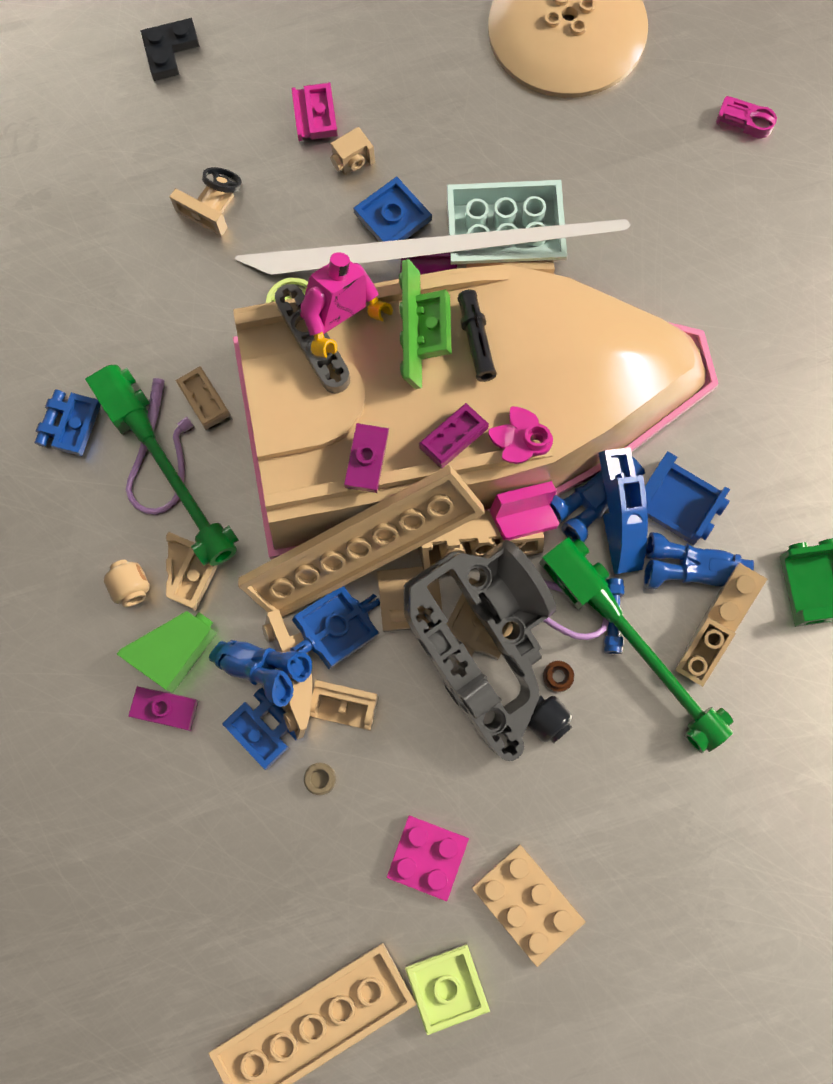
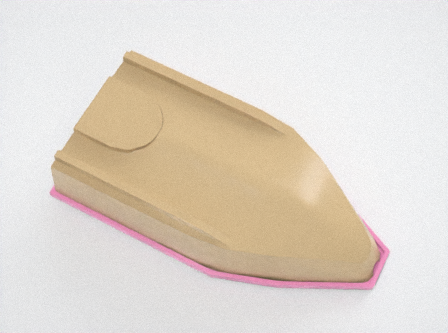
[233,264,719,560]

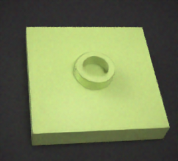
[405,944,490,1035]

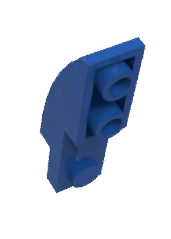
[598,448,648,575]

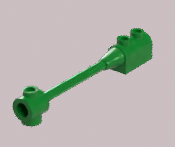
[85,365,239,566]
[539,537,734,753]

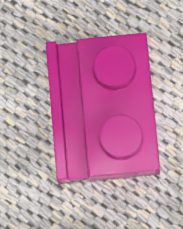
[291,82,338,141]

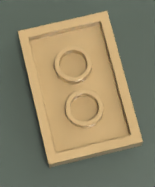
[471,844,586,967]

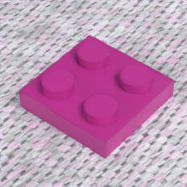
[386,815,469,901]

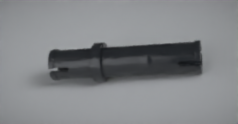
[457,289,497,382]

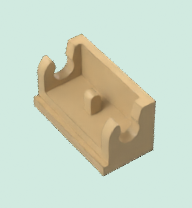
[310,680,379,731]

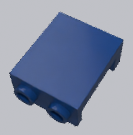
[645,451,730,546]

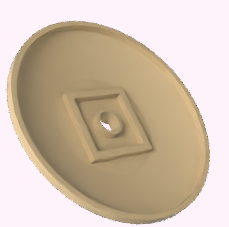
[488,0,648,98]

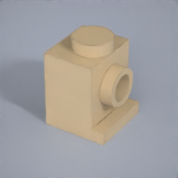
[330,127,375,175]

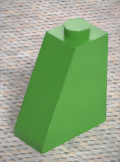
[117,611,217,693]

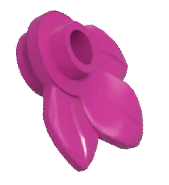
[488,406,553,464]

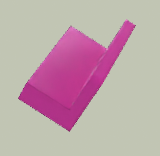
[489,481,559,541]

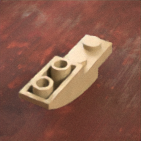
[675,562,767,687]
[262,609,312,739]

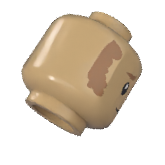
[104,560,150,607]

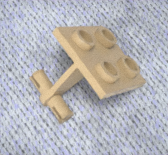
[377,566,443,632]

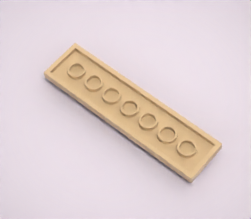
[238,465,485,617]

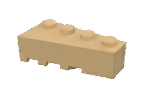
[418,510,544,573]

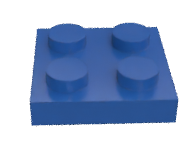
[353,176,432,242]

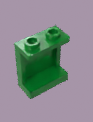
[779,538,833,627]

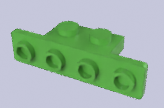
[399,259,452,389]

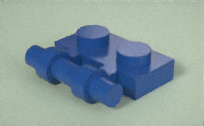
[34,389,101,456]
[222,687,298,770]

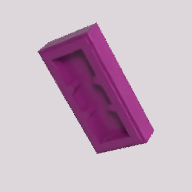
[419,403,489,469]
[344,423,389,493]
[128,686,198,731]

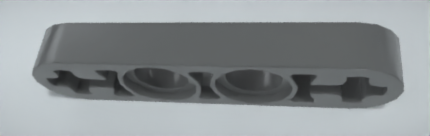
[275,284,350,393]

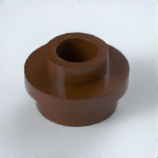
[543,661,574,692]

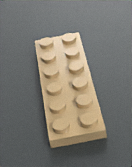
[208,943,416,1084]

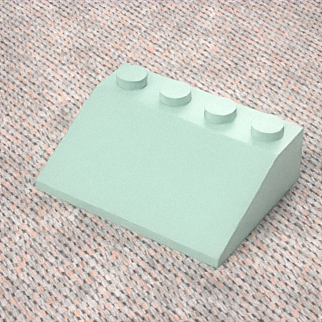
[447,180,567,265]

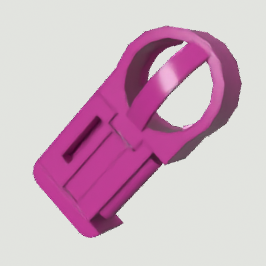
[716,96,777,139]

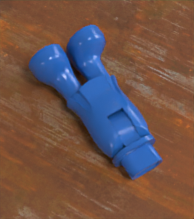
[550,456,645,542]
[644,532,754,589]
[209,640,312,707]

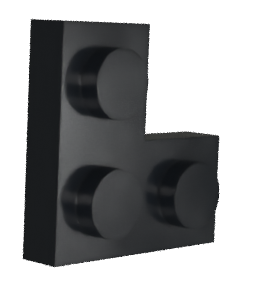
[140,18,200,81]

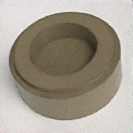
[304,763,336,795]

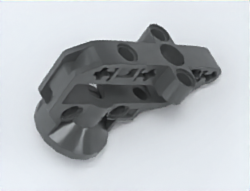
[404,539,556,761]

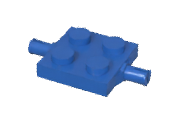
[290,586,380,669]

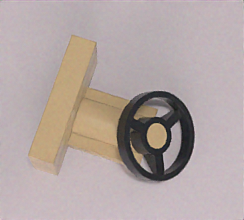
[169,167,242,236]

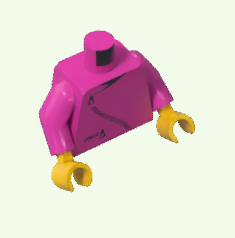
[300,252,393,358]

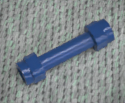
[603,578,624,654]

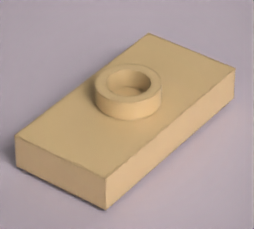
[175,366,231,430]

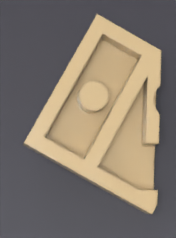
[166,532,218,611]

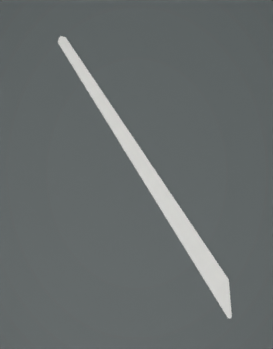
[235,219,631,275]

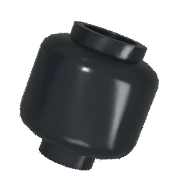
[528,695,573,744]

